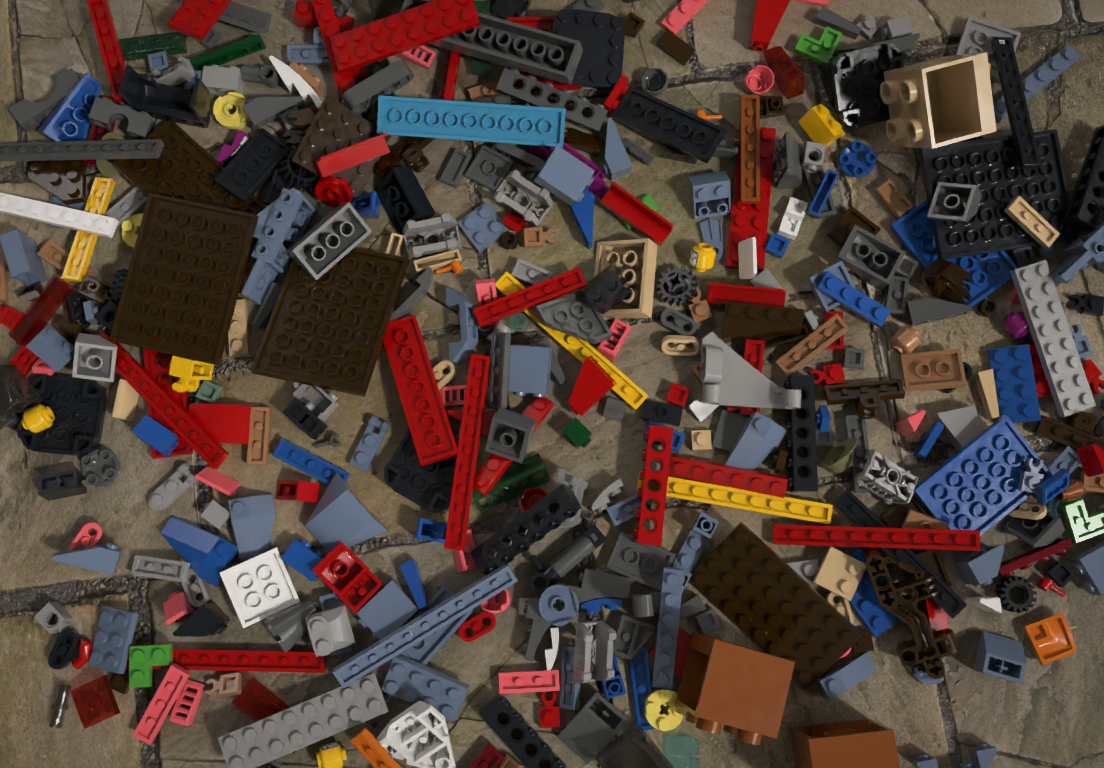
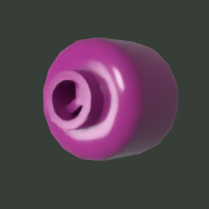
[1003,311,1031,340]

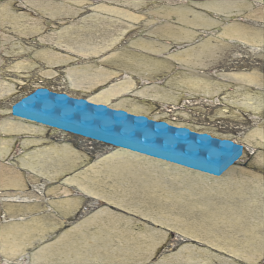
[377,95,566,147]

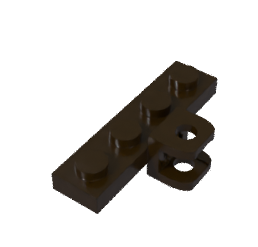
[373,136,435,178]
[823,379,905,419]
[1033,411,1104,451]

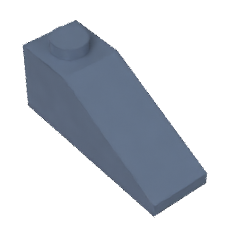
[602,117,633,180]
[51,542,122,575]
[816,652,877,700]

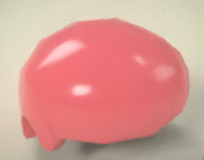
[744,65,775,95]
[480,588,511,614]

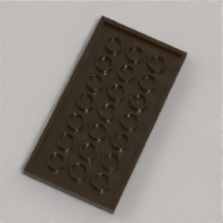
[112,119,266,215]
[689,522,863,689]

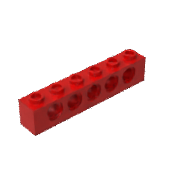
[633,425,673,547]

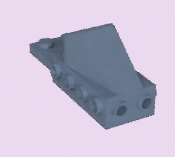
[241,188,316,306]
[1051,214,1104,287]

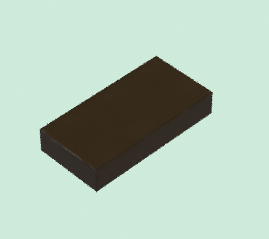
[656,29,696,66]

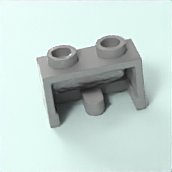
[293,384,339,422]

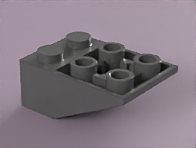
[772,132,802,189]
[557,690,628,764]

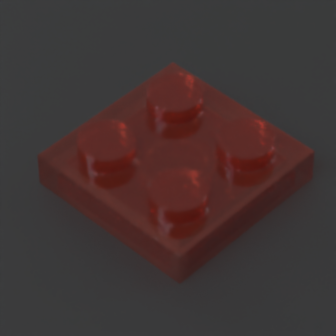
[71,675,120,729]

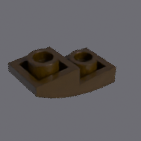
[760,96,784,119]

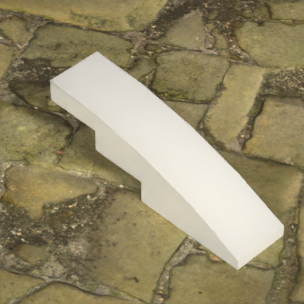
[269,55,322,108]

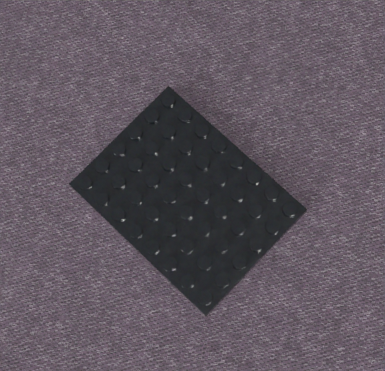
[918,129,1078,260]

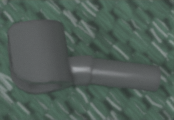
[333,3,348,18]
[315,434,341,448]

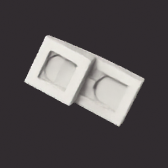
[777,197,808,240]
[545,627,559,670]

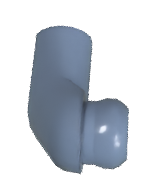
[912,665,942,685]

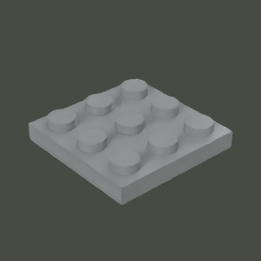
[955,16,1021,83]

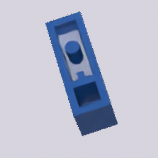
[567,187,595,249]

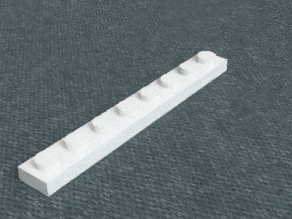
[0,192,119,238]

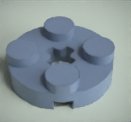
[539,585,579,626]

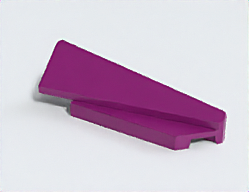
[527,142,610,198]

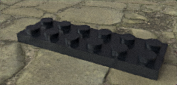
[611,86,726,163]

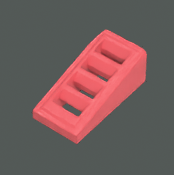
[396,46,436,69]
[597,318,632,361]
[440,385,467,407]
[169,679,206,726]

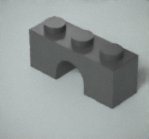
[88,97,154,140]

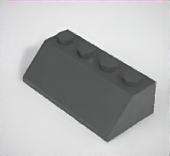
[286,202,372,280]

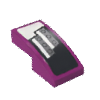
[217,130,251,168]

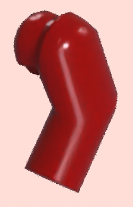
[72,638,93,670]

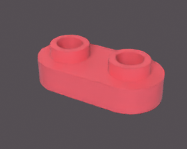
[69,522,103,550]

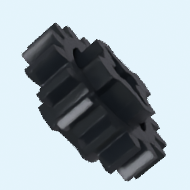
[656,265,698,306]

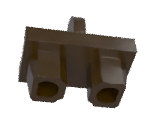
[76,275,114,306]

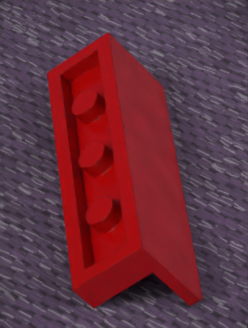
[314,133,390,178]
[600,182,674,246]
[707,283,786,307]

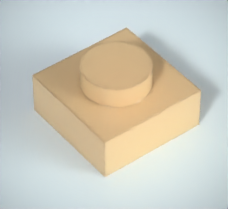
[691,430,712,451]

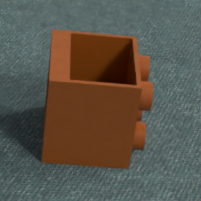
[675,632,795,745]
[790,719,900,768]

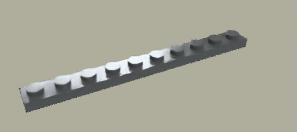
[0,139,164,161]

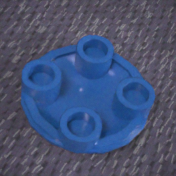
[838,141,877,178]

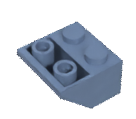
[688,171,731,220]
[973,631,1027,684]

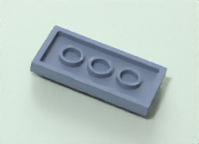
[400,584,474,665]
[381,654,469,722]

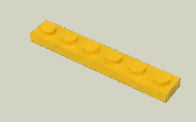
[61,177,116,283]

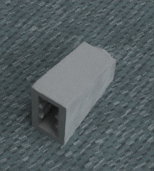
[931,405,982,451]

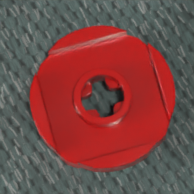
[314,177,353,208]

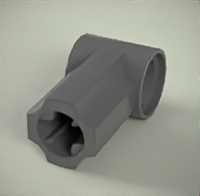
[241,64,281,88]

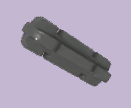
[622,138,654,166]

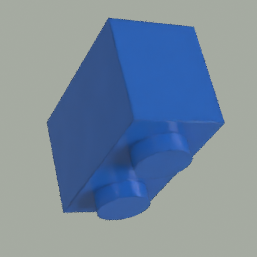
[280,538,327,582]

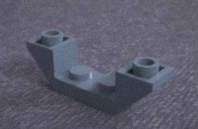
[445,287,478,364]
[671,512,719,592]
[910,742,997,768]

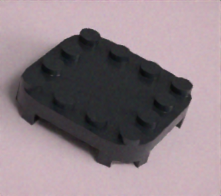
[551,8,625,91]
[831,43,907,127]
[18,374,107,456]
[384,428,478,514]

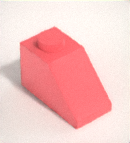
[163,591,197,625]

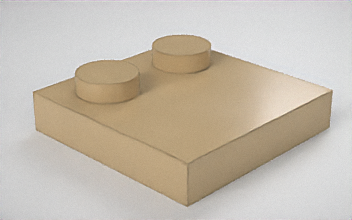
[813,547,866,601]

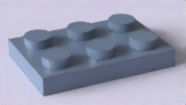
[88,606,139,674]

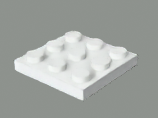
[219,547,300,628]

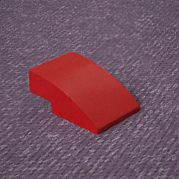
[186,404,251,446]
[312,542,384,616]

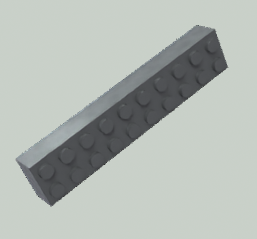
[400,0,583,85]

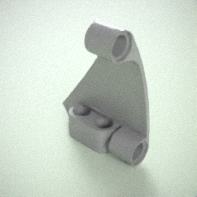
[700,332,801,409]

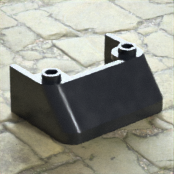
[119,65,210,128]

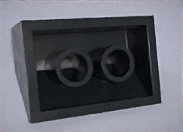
[374,166,435,235]

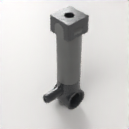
[529,524,607,593]

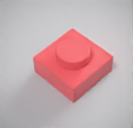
[32,358,55,376]

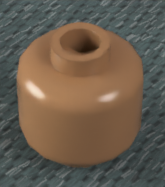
[891,326,920,354]

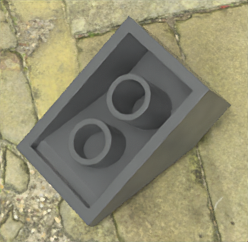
[837,225,905,290]

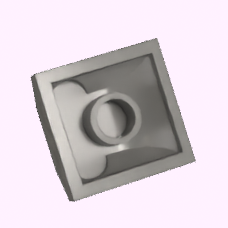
[305,604,356,657]

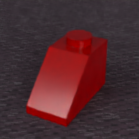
[276,480,319,503]

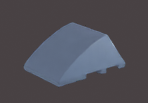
[305,472,389,553]

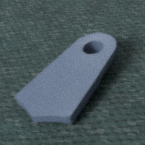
[698,218,723,261]

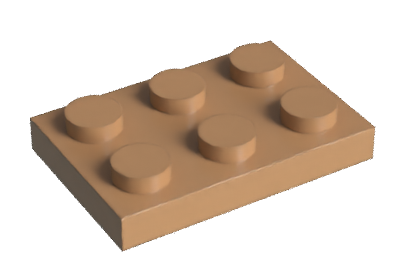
[900,349,967,392]

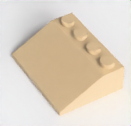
[594,238,657,319]

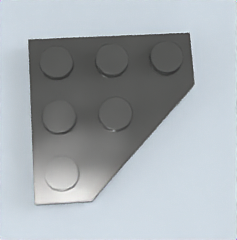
[535,289,613,344]

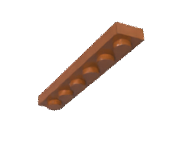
[740,94,760,204]

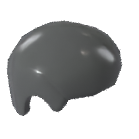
[641,68,669,96]

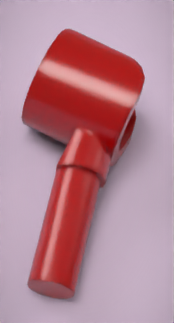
[1037,578,1066,597]

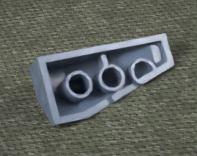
[724,412,787,470]
[228,494,276,563]

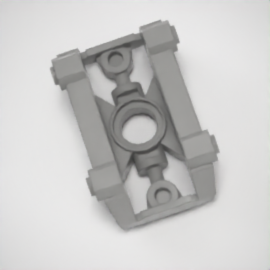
[492,170,553,227]
[403,213,462,259]
[854,449,919,505]
[553,468,588,529]
[572,621,617,684]

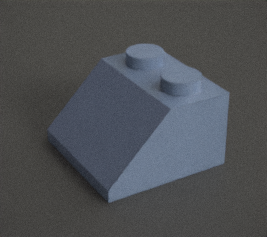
[953,544,1005,586]

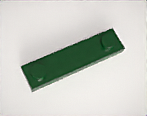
[190,34,266,71]

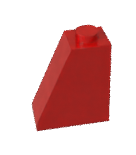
[568,356,617,416]

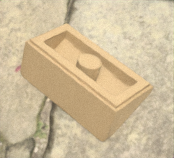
[112,379,139,421]

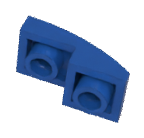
[580,598,623,615]
[602,655,626,699]

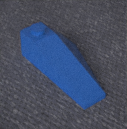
[38,73,103,142]
[160,517,239,587]

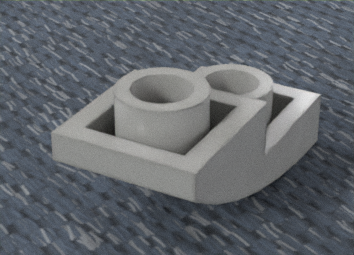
[591,479,624,513]

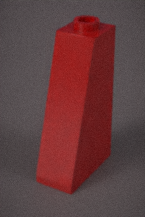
[748,0,790,51]

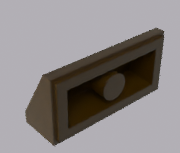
[564,128,605,157]

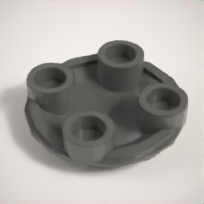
[81,448,120,487]

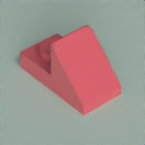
[476,278,497,306]

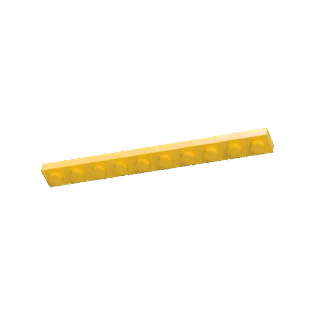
[495,271,648,411]
[636,472,833,525]

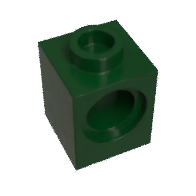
[562,417,592,449]

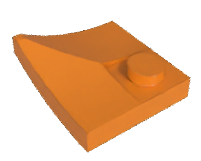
[1023,613,1077,665]

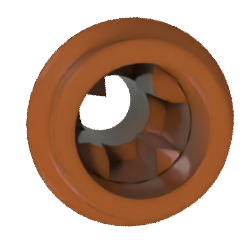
[1055,479,1085,501]

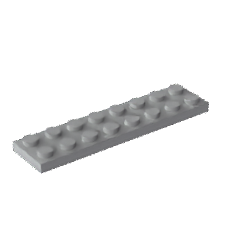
[1010,260,1096,418]
[218,673,389,768]

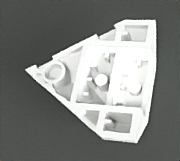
[376,701,456,768]

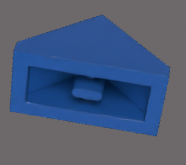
[351,191,381,219]
[415,518,447,543]

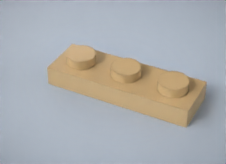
[1004,196,1060,249]
[228,299,250,358]

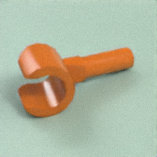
[696,110,722,121]
[436,261,463,274]

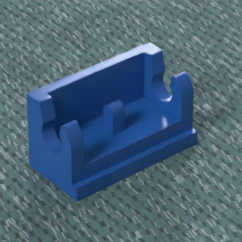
[132,415,179,458]

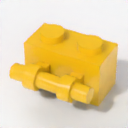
[798,104,846,148]
[169,356,214,392]

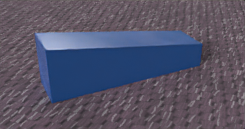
[807,169,839,217]
[400,558,429,611]

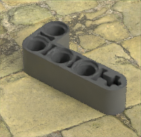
[343,59,414,119]
[630,591,661,617]

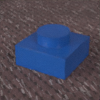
[765,233,790,259]
[815,405,831,432]

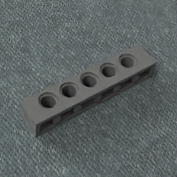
[496,68,608,134]

